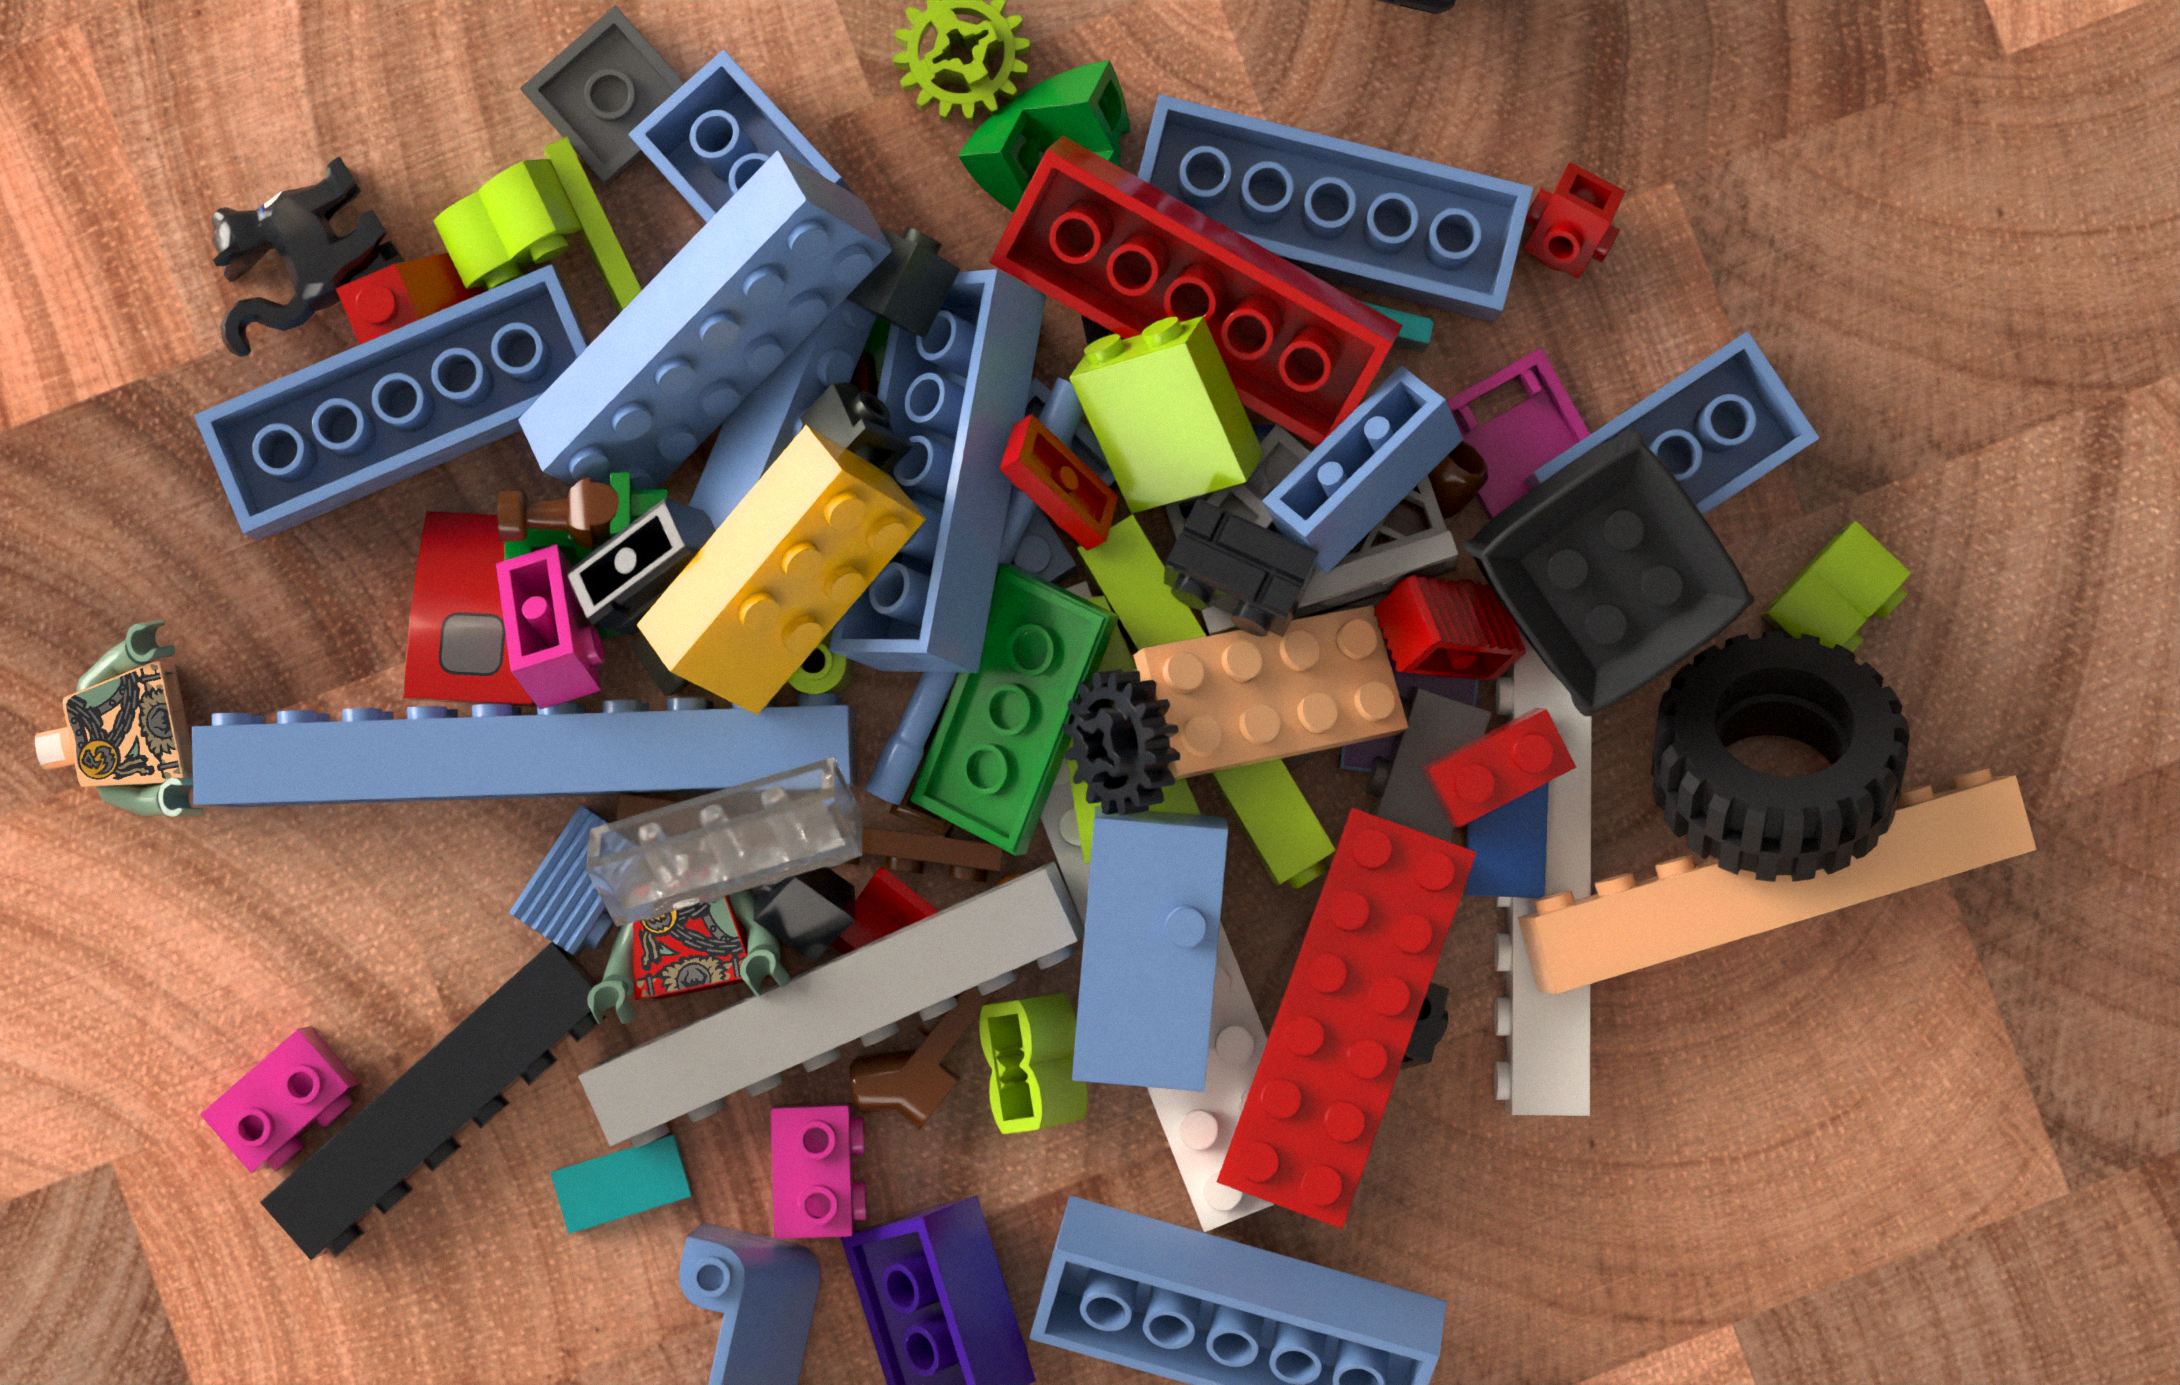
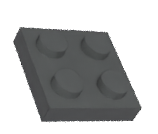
[520,5,685,187]

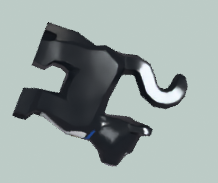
[211,157,404,357]

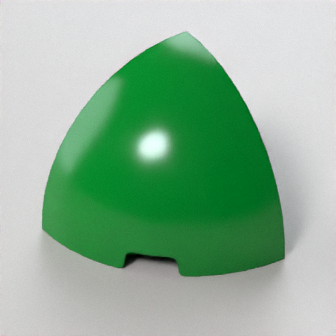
[958,60,1130,213]

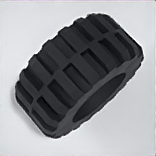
[1651,631,1910,882]

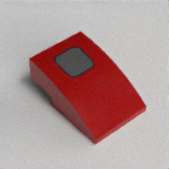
[403,511,537,707]

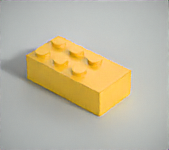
[637,425,926,715]

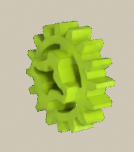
[893,0,1030,125]

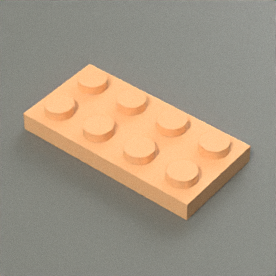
[1133,605,1409,780]

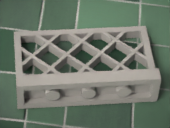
[1164,447,1459,636]

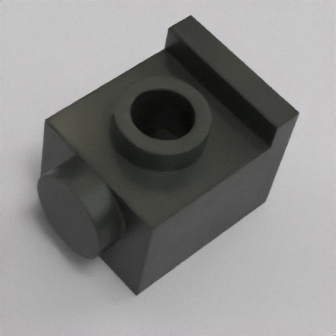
[800,382,913,473]

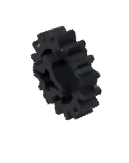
[1063,669,1180,816]

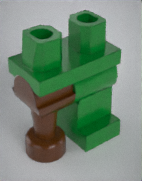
[497,472,669,566]

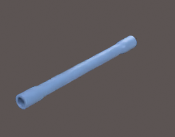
[865,377,1084,805]

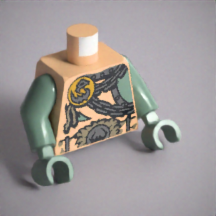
[35,619,204,817]

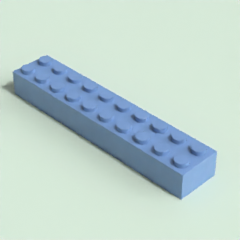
[192,693,858,808]

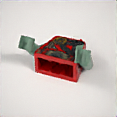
[587,846,790,1024]

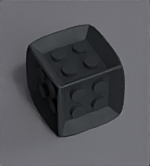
[1463,430,1755,717]

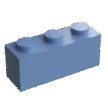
[1262,365,1464,574]

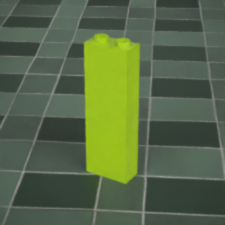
[1077,515,1336,889]

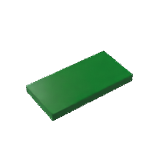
[910,563,1119,856]

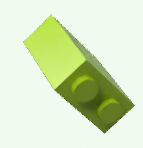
[1069,316,1263,514]

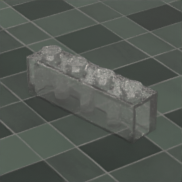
[586,757,863,927]

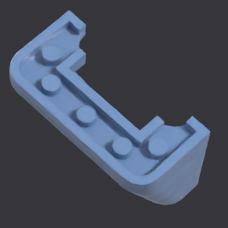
[679,1222,821,1385]

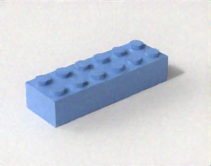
[1138,94,1533,323]
[518,150,892,490]
[194,264,591,541]
[829,269,1046,673]
[1029,1195,1447,1385]

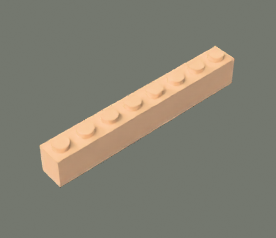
[1517,767,2037,994]

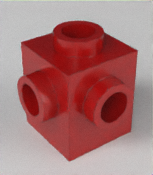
[1523,162,1626,279]

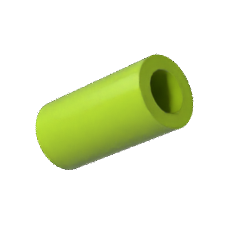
[787,632,855,697]

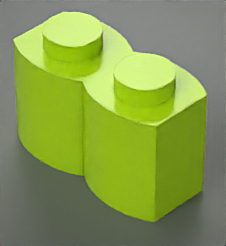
[434,158,582,290]
[1760,520,1911,652]
[979,992,1088,1134]

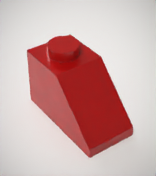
[336,253,484,345]

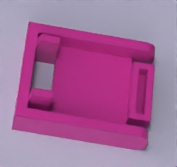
[1446,348,1590,521]

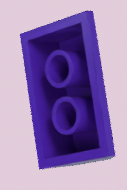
[840,1195,1036,1385]

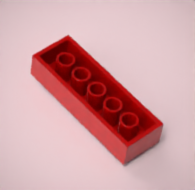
[989,136,1403,447]
[1216,807,1477,1229]

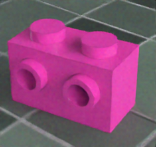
[496,544,605,710]
[200,1026,361,1173]
[771,1102,867,1239]

